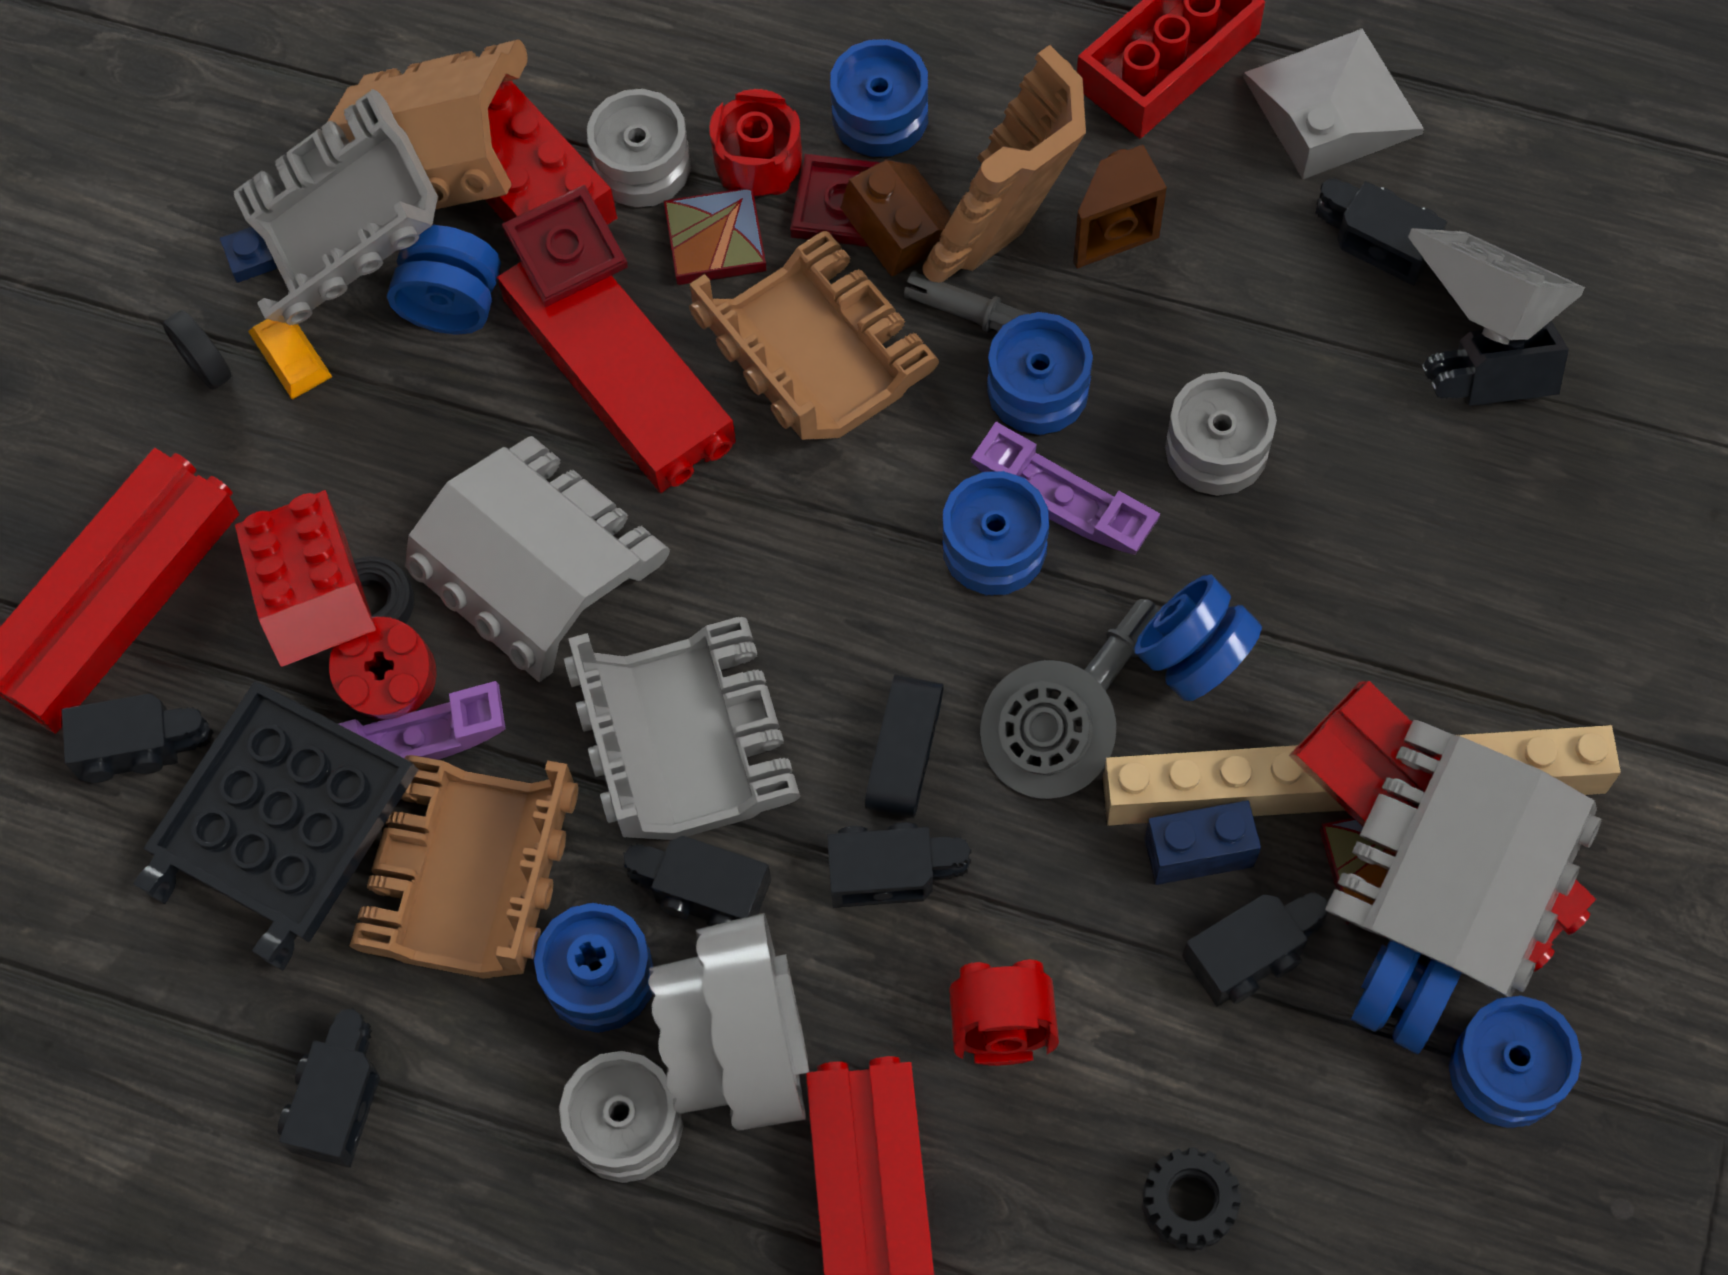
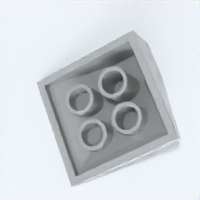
[1243,28,1424,179]
[1408,228,1585,345]

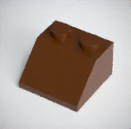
[1073,145,1167,269]
[840,160,952,277]

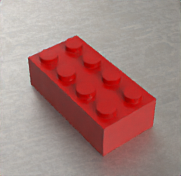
[1077,0,1265,139]
[484,80,617,225]
[235,490,376,667]

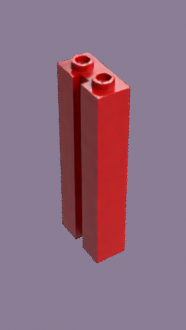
[497,262,736,493]
[0,447,239,734]
[1289,681,1597,972]
[806,1056,934,1275]

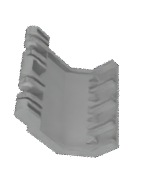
[234,89,438,325]
[404,436,670,682]
[564,617,800,840]
[1325,720,1602,998]

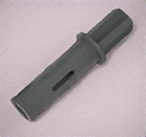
[904,270,1030,332]
[1066,599,1160,726]

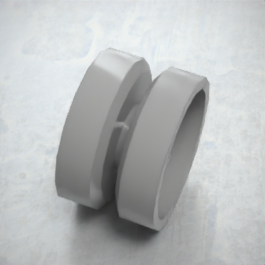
[587,89,691,207]
[1165,372,1277,496]
[559,1051,684,1183]

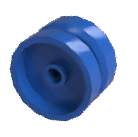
[830,39,928,157]
[386,225,501,335]
[987,312,1093,435]
[943,471,1049,595]
[1134,574,1262,701]
[534,903,654,1033]
[1350,940,1461,1055]
[1449,996,1582,1128]

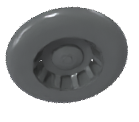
[980,660,1116,799]

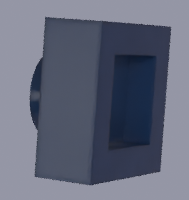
[220,227,278,283]

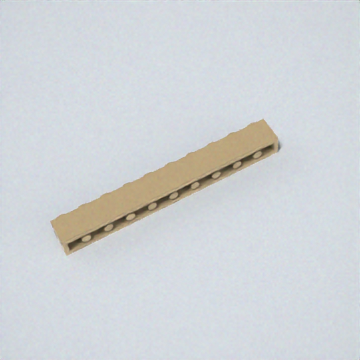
[1103,725,1621,826]

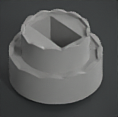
[648,913,809,1131]

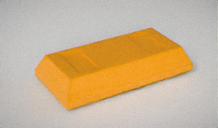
[248,319,332,400]

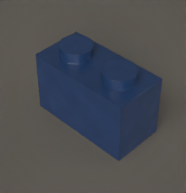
[1144,800,1261,885]

